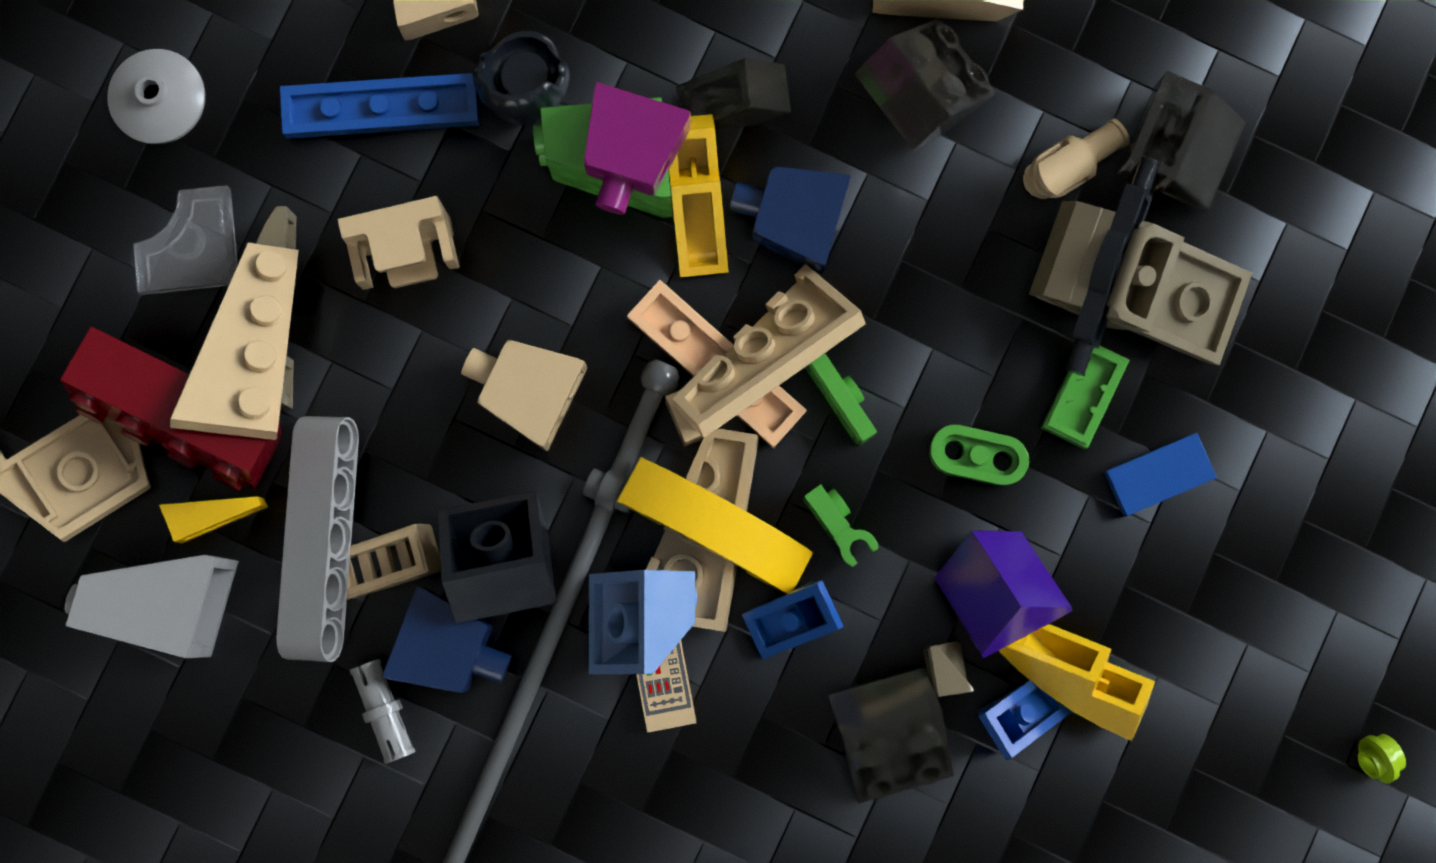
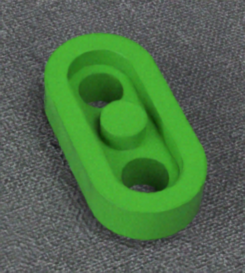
[929,425,1029,486]

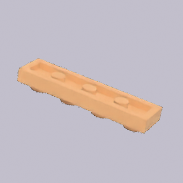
[627,280,807,449]

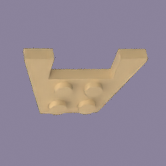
[0,361,151,542]

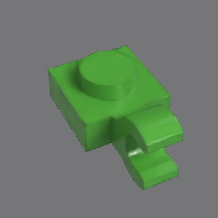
[802,484,878,567]

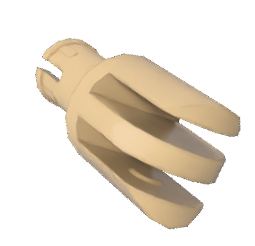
[1023,118,1130,199]

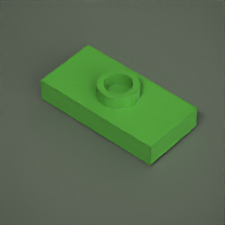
[1041,346,1130,450]
[805,353,877,446]

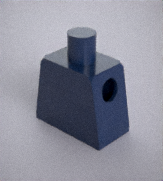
[729,167,851,274]
[382,586,512,693]

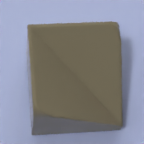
[923,641,974,697]

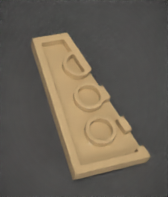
[170,243,299,440]
[672,264,865,438]

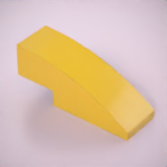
[669,114,729,277]
[998,624,1155,741]

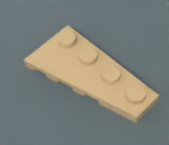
[646,429,759,632]

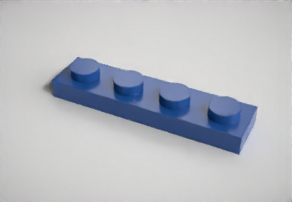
[280,73,480,139]

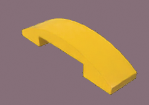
[616,457,813,594]

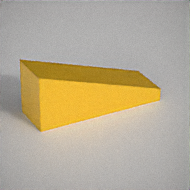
[159,496,268,543]

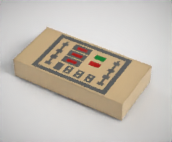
[637,640,697,733]

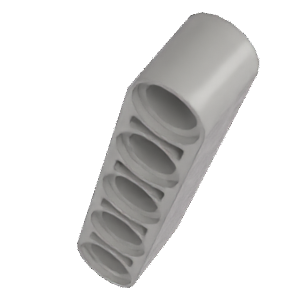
[276,416,359,662]

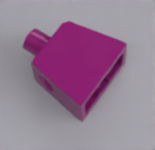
[584,82,691,215]

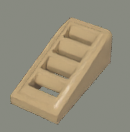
[347,524,441,600]

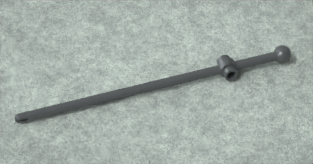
[443,360,680,863]

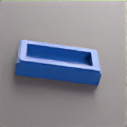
[1104,433,1217,517]

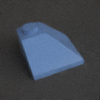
[589,570,698,674]

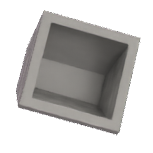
[65,555,239,658]

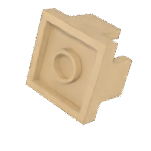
[337,196,459,290]

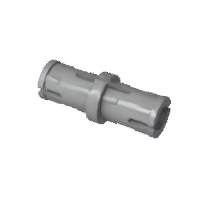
[349,659,416,764]

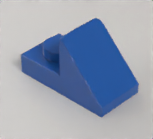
[742,580,844,660]
[977,679,1071,760]

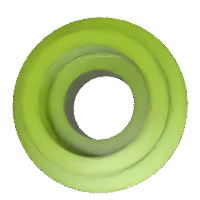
[1358,734,1406,784]

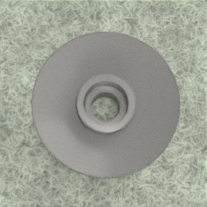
[107,49,205,144]

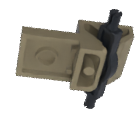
[1029,156,1252,376]

